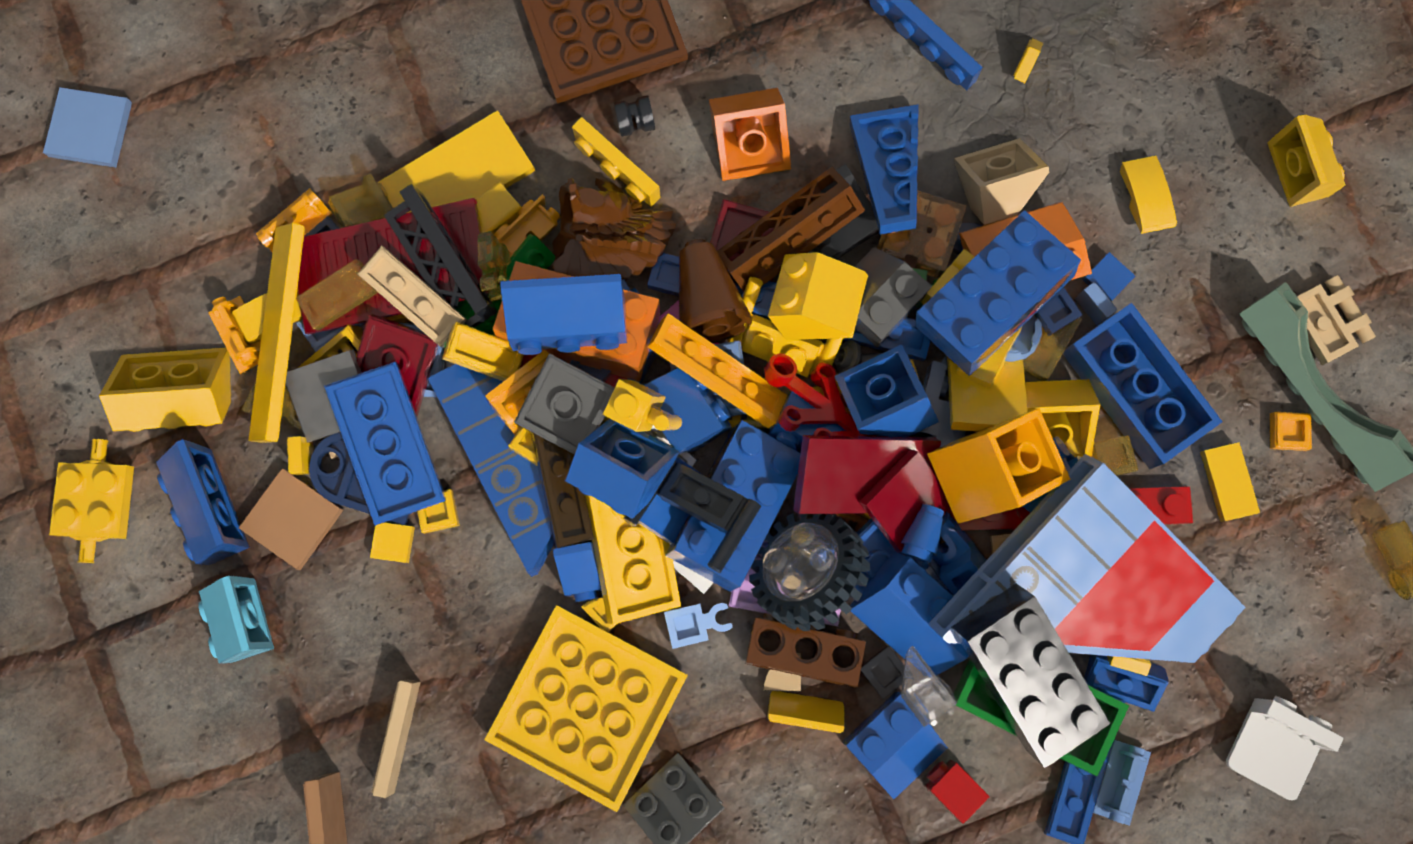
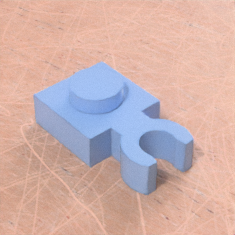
[664,603,732,649]

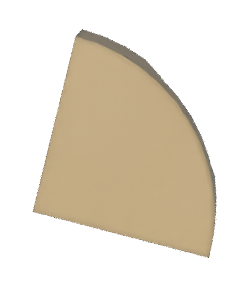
[764,653,801,691]

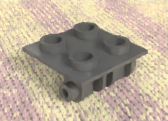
[623,753,725,844]

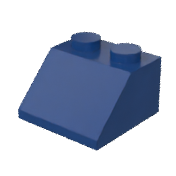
[835,344,939,437]
[644,368,732,454]
[565,419,679,519]
[842,691,948,800]

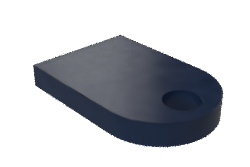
[309,432,411,525]

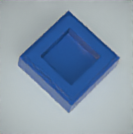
[1082,252,1135,301]

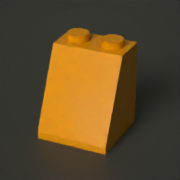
[927,408,1071,523]

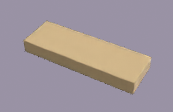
[358,246,467,348]
[372,679,420,798]

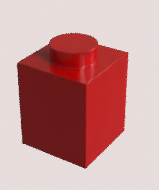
[925,759,990,824]

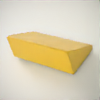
[767,690,844,733]

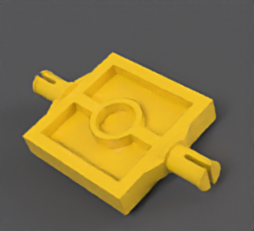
[49,439,134,563]

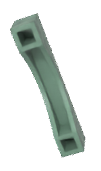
[1239,282,1413,492]

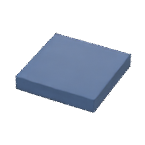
[43,87,132,168]

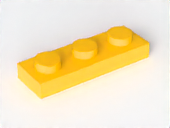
[572,117,661,207]

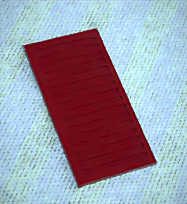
[298,198,492,334]

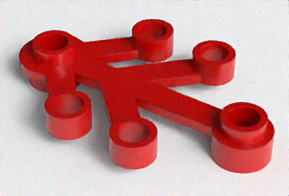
[764,354,888,437]

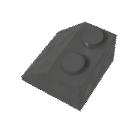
[855,247,932,348]

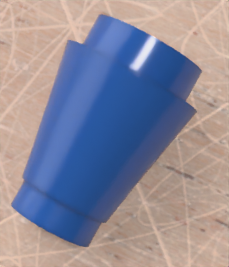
[901,504,944,563]

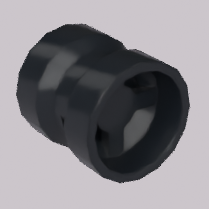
[614,95,655,137]

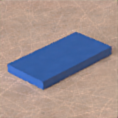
[324,362,446,526]

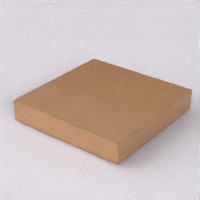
[239,468,344,570]
[303,772,347,844]

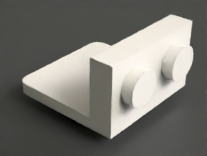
[1226,696,1344,800]

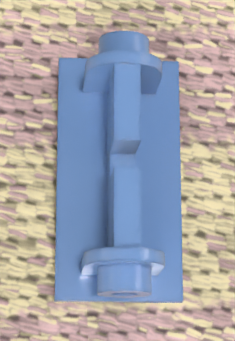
[1093,740,1151,826]

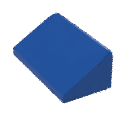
[1084,655,1169,712]

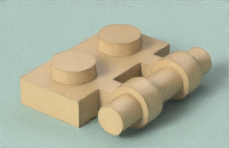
[1297,275,1376,365]

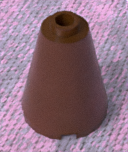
[679,239,752,343]

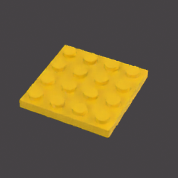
[484,605,688,812]

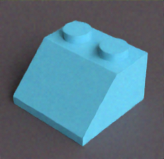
[199,576,274,664]

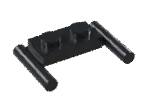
[623,461,761,573]

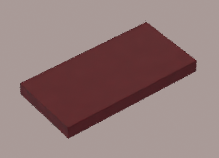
[793,435,941,514]

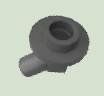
[834,340,884,373]

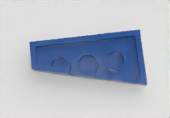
[849,104,919,234]

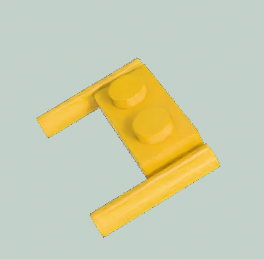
[727,277,843,377]

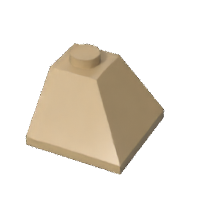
[954,138,1049,225]

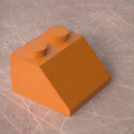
[709,88,791,181]

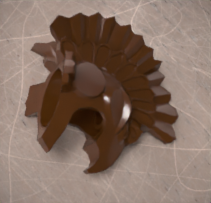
[552,178,676,282]

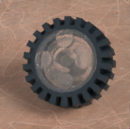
[749,513,870,631]

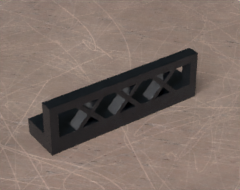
[384,184,498,328]

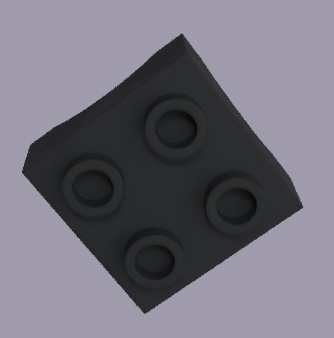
[791,164,879,260]

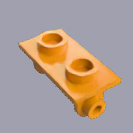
[256,188,333,252]
[492,194,561,260]
[208,296,261,374]

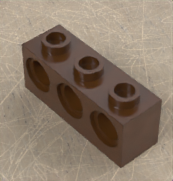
[745,613,866,688]

